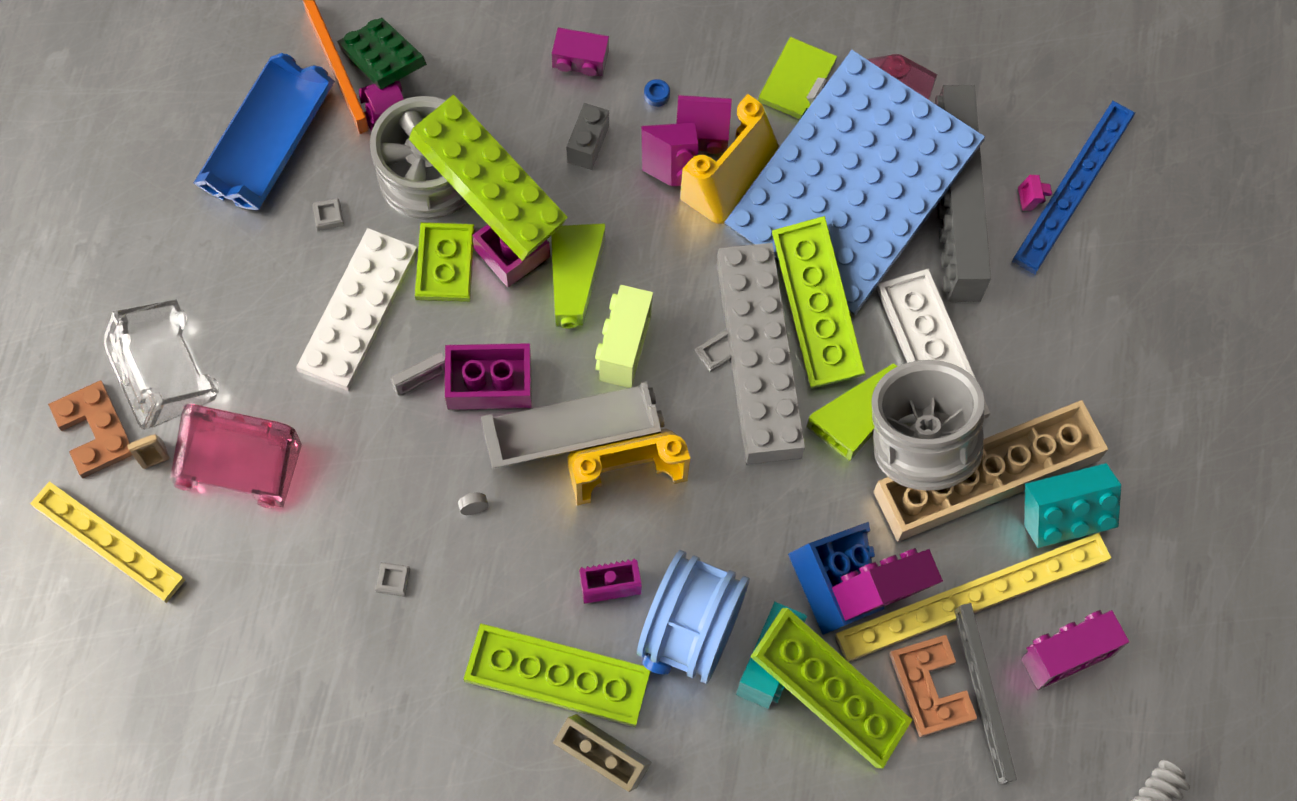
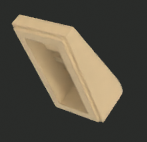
[127,434,170,469]

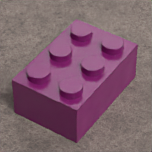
[445,343,532,410]
[832,548,943,621]
[1021,610,1129,691]

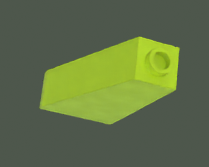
[551,223,605,329]
[806,363,898,461]

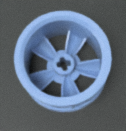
[637,550,750,684]

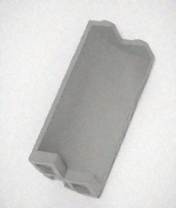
[481,382,665,469]

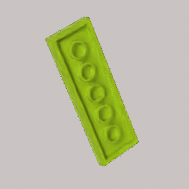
[772,216,866,389]
[750,608,912,769]
[463,623,651,727]

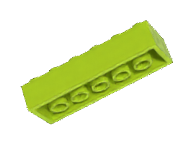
[409,94,568,261]

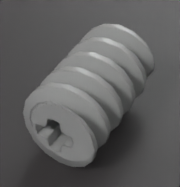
[1132,760,1190,801]

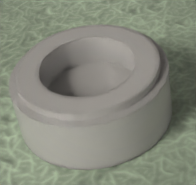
[458,492,488,515]

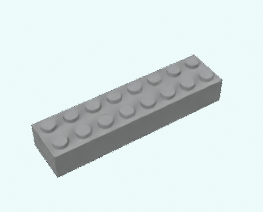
[716,243,805,465]

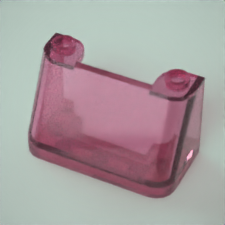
[170,404,302,509]

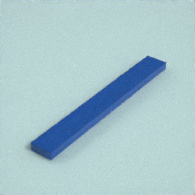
[1012,100,1135,275]

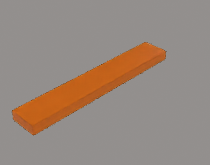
[303,0,369,134]

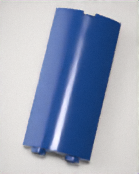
[193,53,335,210]

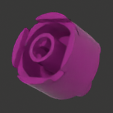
[359,80,404,132]

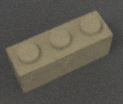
[553,714,652,792]

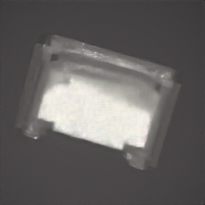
[104,300,219,430]

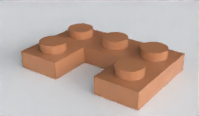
[48,380,132,479]
[889,635,977,738]

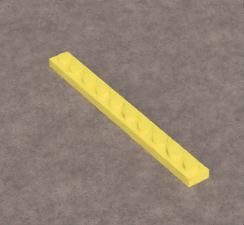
[835,533,1111,662]

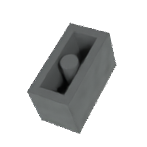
[566,103,609,170]

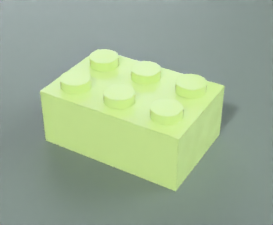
[595,285,653,388]

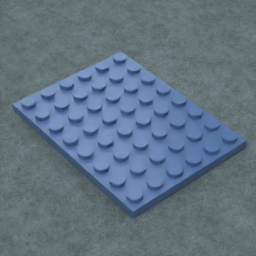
[724,50,985,315]

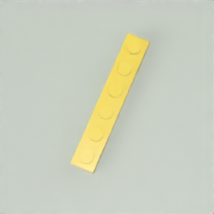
[30,481,185,603]

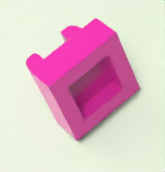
[1018,174,1052,211]

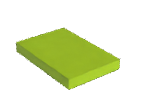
[758,37,837,119]
[415,222,475,302]

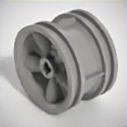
[370,96,467,219]
[872,360,985,491]

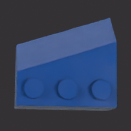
[788,522,884,635]

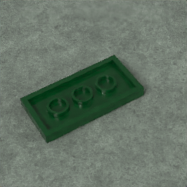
[337,17,427,90]

